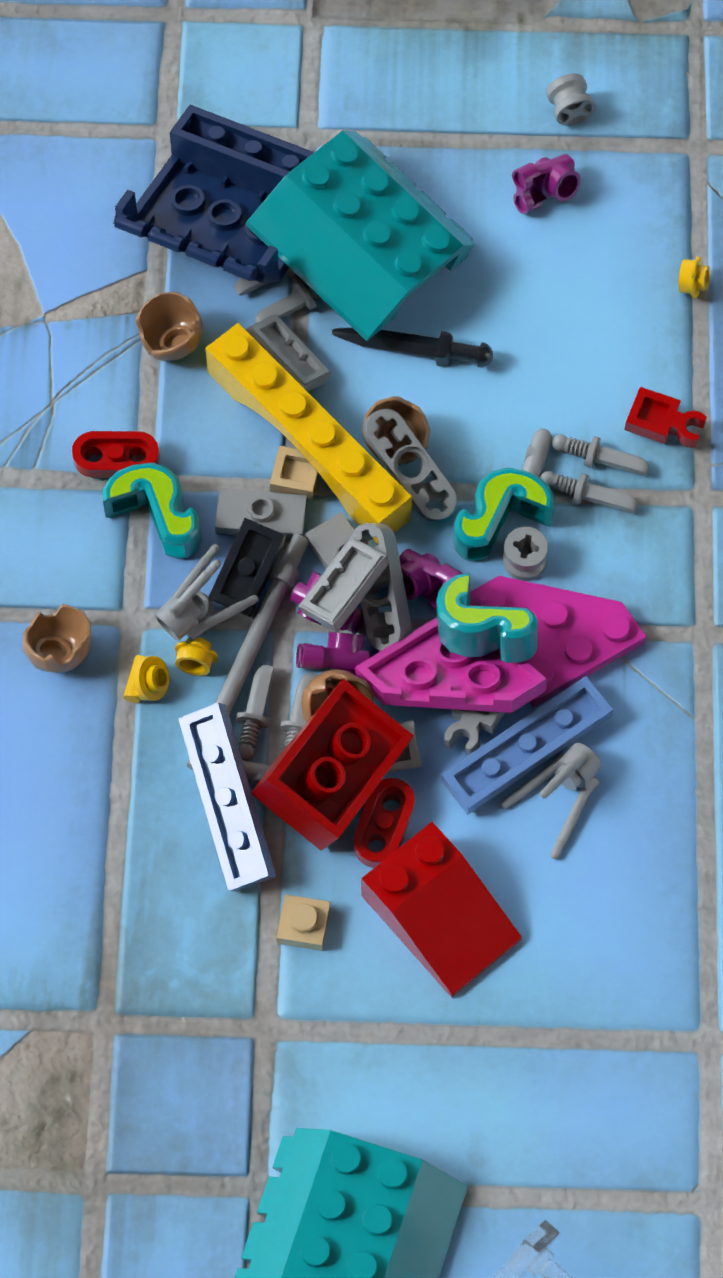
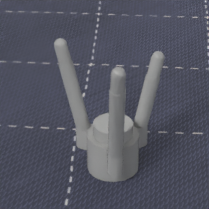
[154,544,259,641]
[501,743,602,859]

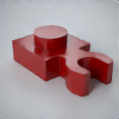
[624,386,707,448]

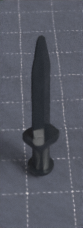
[332,328,493,368]

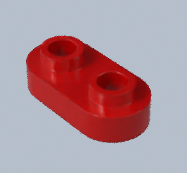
[72,431,160,478]
[354,778,415,868]

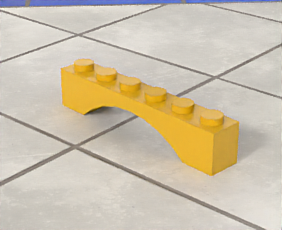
[205,323,412,545]

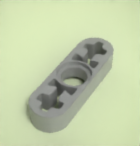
[363,409,457,521]
[351,523,412,651]

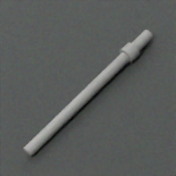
[187,534,309,771]

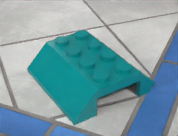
[246,130,476,341]
[234,1128,468,1278]

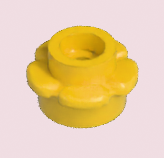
[678,256,710,298]
[175,637,218,676]

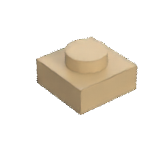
[270,446,319,500]
[276,894,330,951]

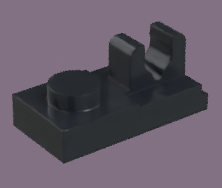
[208,518,286,618]

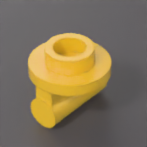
[123,655,170,703]

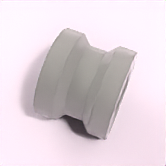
[546,74,595,125]
[503,527,548,581]

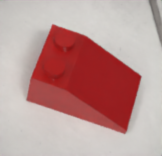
[250,678,414,851]
[361,822,522,998]

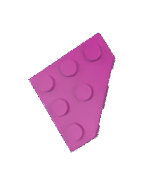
[470,576,646,708]
[355,617,547,713]

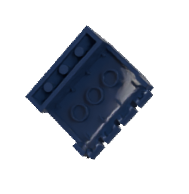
[113,105,314,284]

